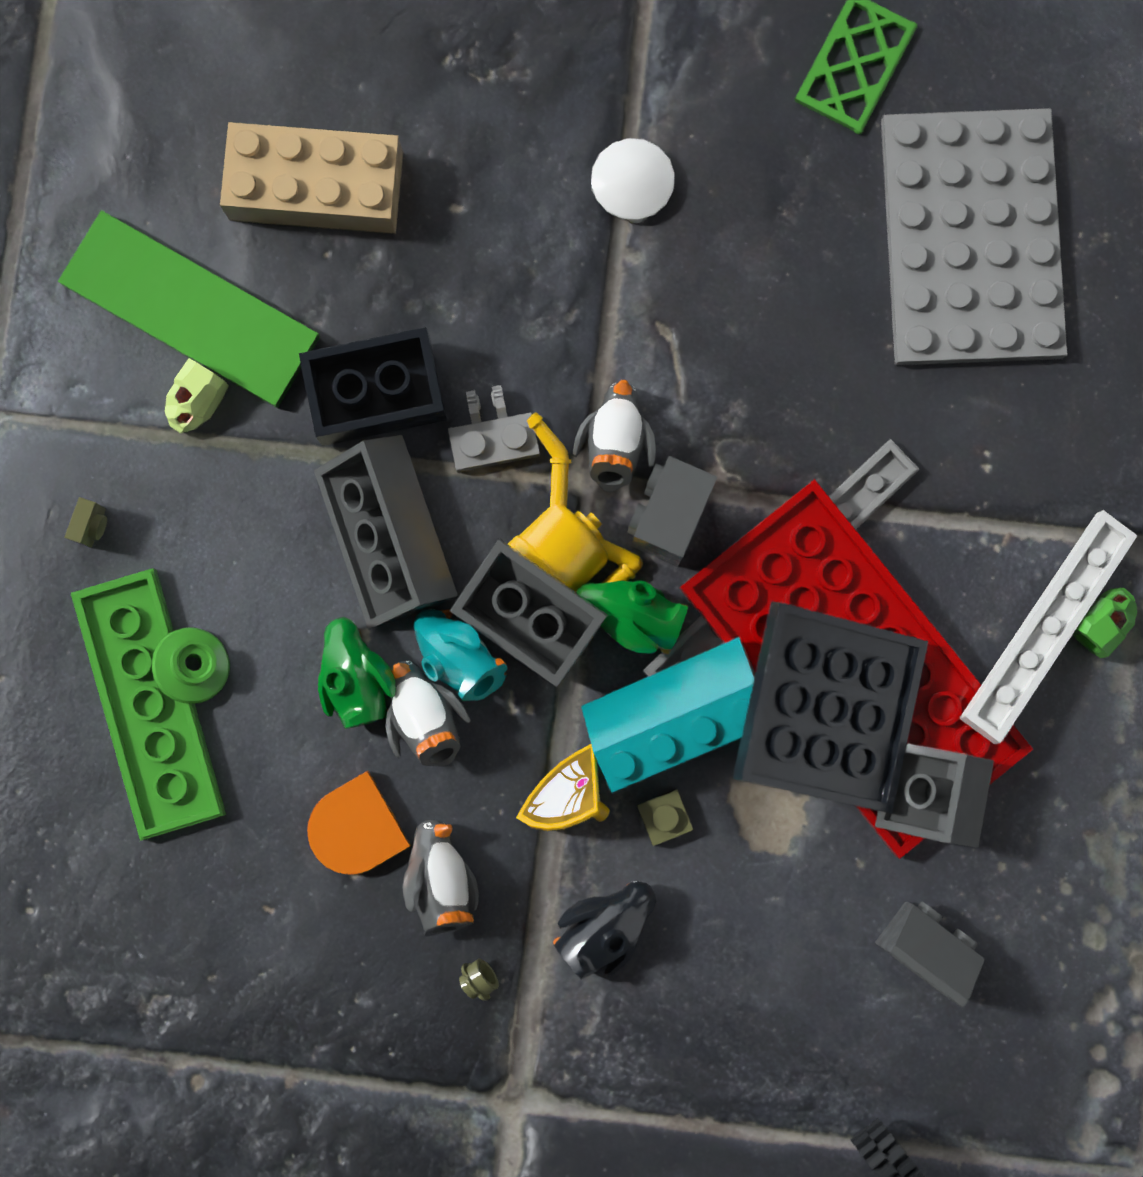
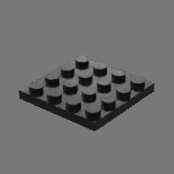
[732,601,928,813]

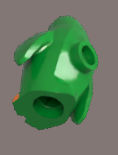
[576,581,688,654]
[318,617,396,729]

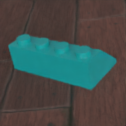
[581,637,756,792]

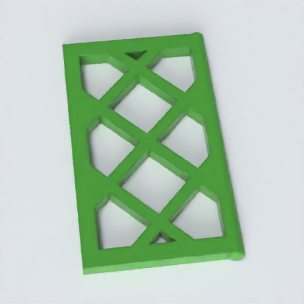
[794,0,918,134]

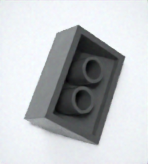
[450,539,607,687]

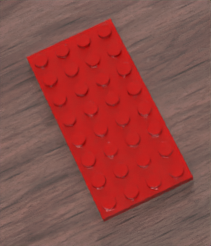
[679,479,1033,859]

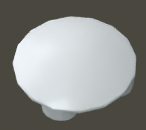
[591,138,675,223]

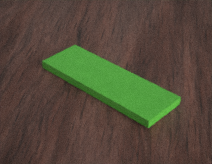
[57,210,320,409]
[71,568,226,841]

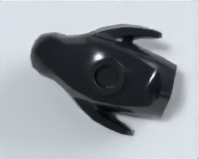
[553,881,656,979]

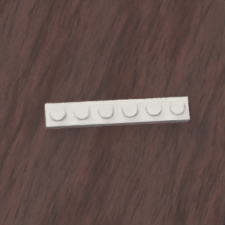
[960,510,1137,744]

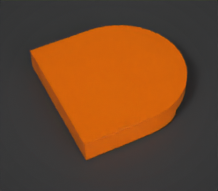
[307,771,411,874]

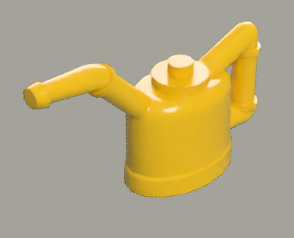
[508,412,643,592]

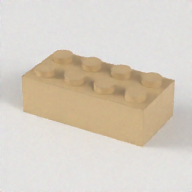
[220,122,403,234]

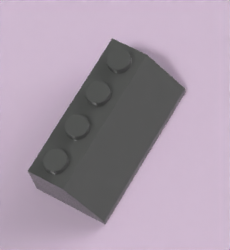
[314,435,458,630]

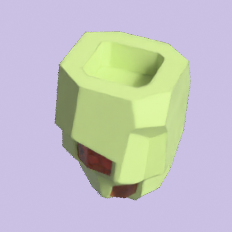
[165,358,229,433]

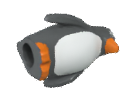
[572,380,656,492]
[385,661,471,766]
[402,820,479,937]

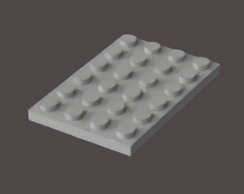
[881,108,1067,365]

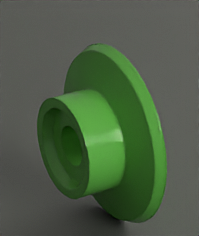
[152,627,230,704]

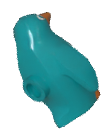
[414,608,508,701]

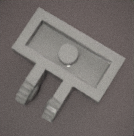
[448,385,540,473]

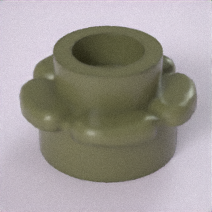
[459,958,499,1001]

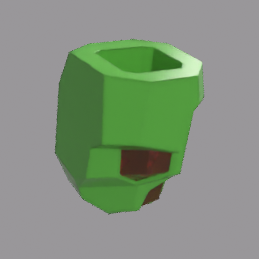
[1072,588,1137,659]

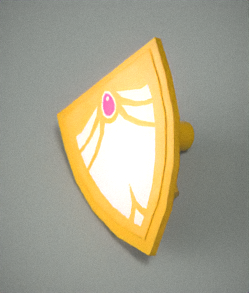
[516,744,610,831]

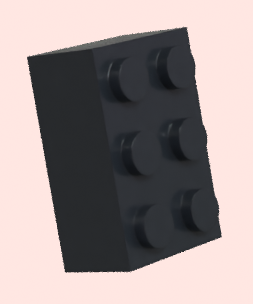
[299,327,447,446]

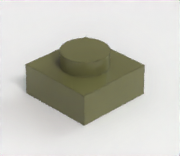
[64,497,107,548]
[637,789,693,846]

